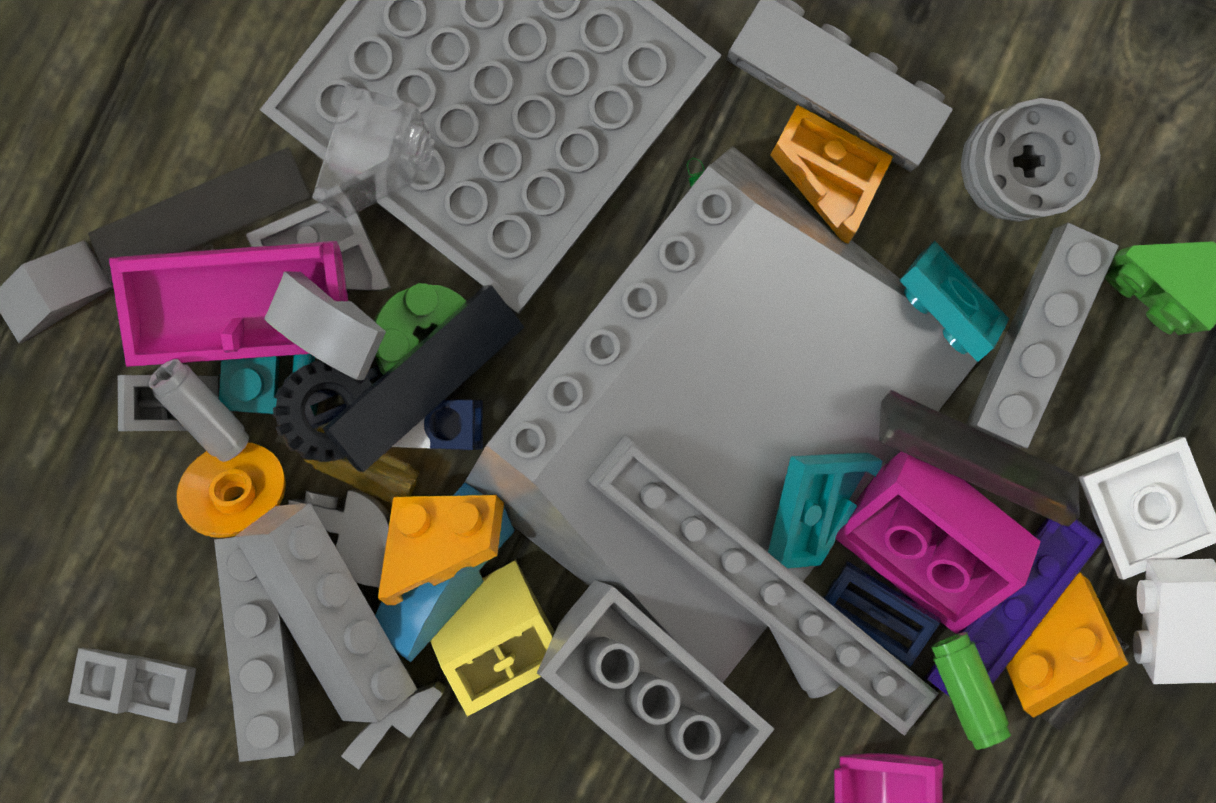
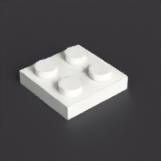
[1078,437,1216,580]

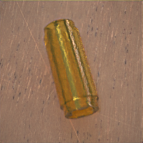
[304,427,420,504]

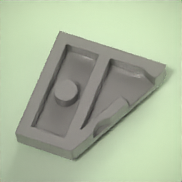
[246,190,391,291]

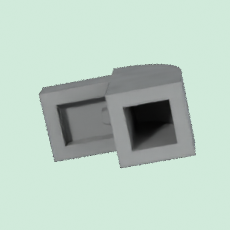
[288,489,390,588]

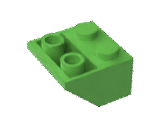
[1105,242,1216,335]

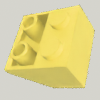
[430,560,555,717]

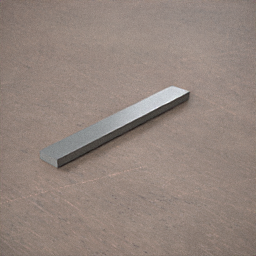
[588,435,939,736]

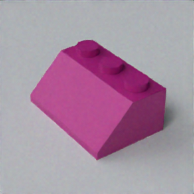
[835,440,1041,634]

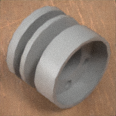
[960,98,1101,222]

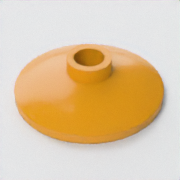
[176,442,286,538]

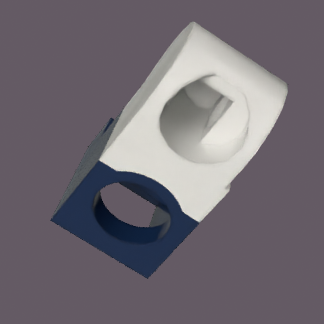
[392,400,483,450]

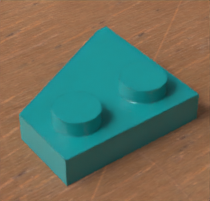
[768,453,883,568]

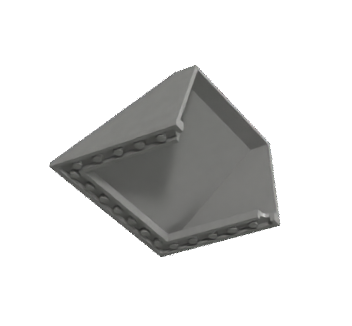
[464,146,977,683]

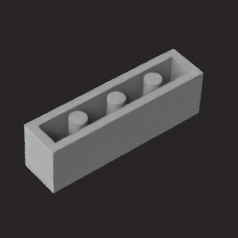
[726,0,953,172]
[965,223,1119,449]
[235,503,417,723]
[214,537,304,762]

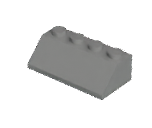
[537,580,774,803]

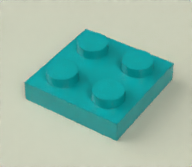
[899,241,1009,362]

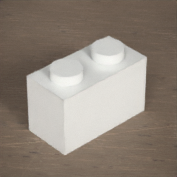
[1133,559,1216,684]

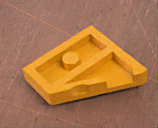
[770,105,893,244]
[378,495,504,605]
[1006,572,1129,718]

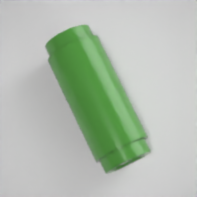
[931,632,1011,750]

